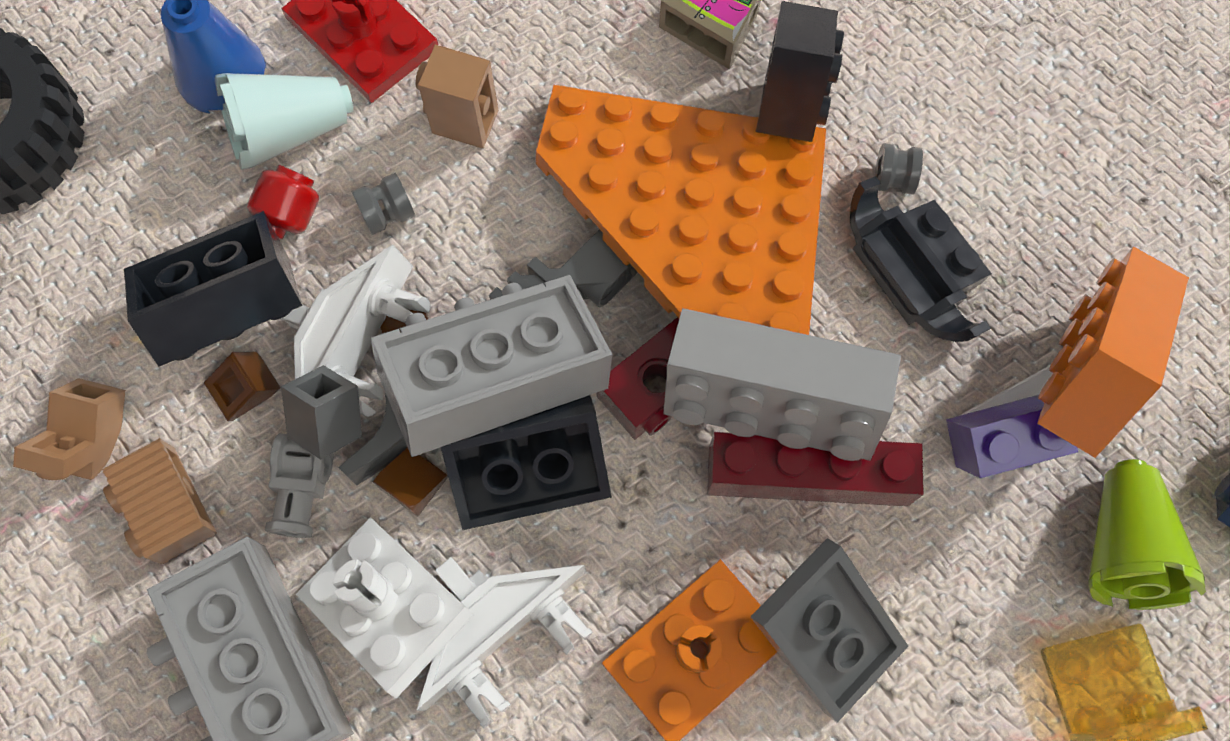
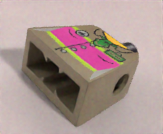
[659,0,761,69]

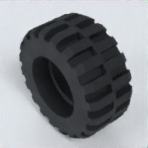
[0,28,85,215]

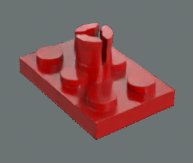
[281,0,439,103]

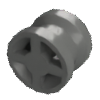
[875,143,923,195]

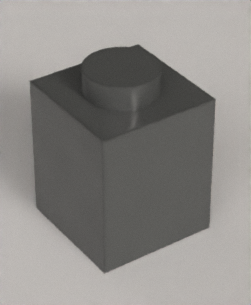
[281,365,362,460]

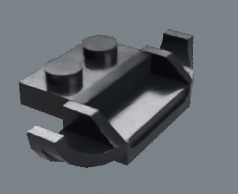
[850,176,992,342]

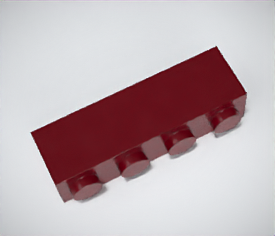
[707,432,924,507]

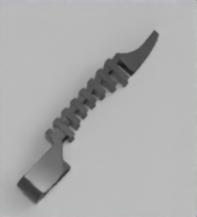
[338,229,638,485]

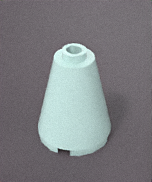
[215,73,354,170]

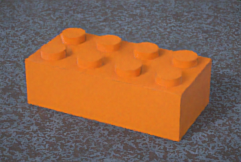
[1037,246,1189,458]

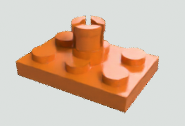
[602,559,777,741]

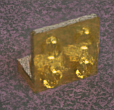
[1041,624,1208,741]

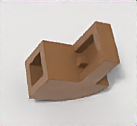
[13,378,126,480]

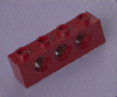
[596,317,679,440]

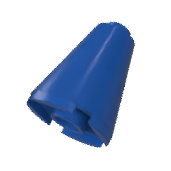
[160,0,266,114]

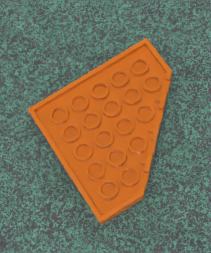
[536,85,826,335]

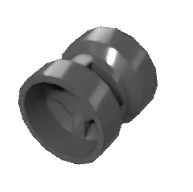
[351,172,415,235]

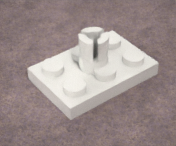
[296,517,474,699]

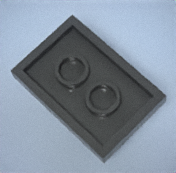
[751,538,908,723]

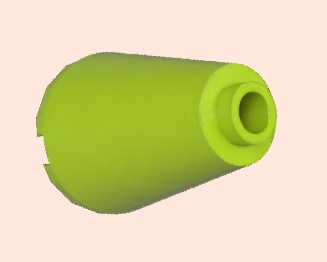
[1088,459,1206,610]

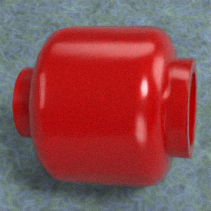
[247,165,320,240]

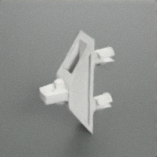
[281,245,430,417]
[417,557,593,729]

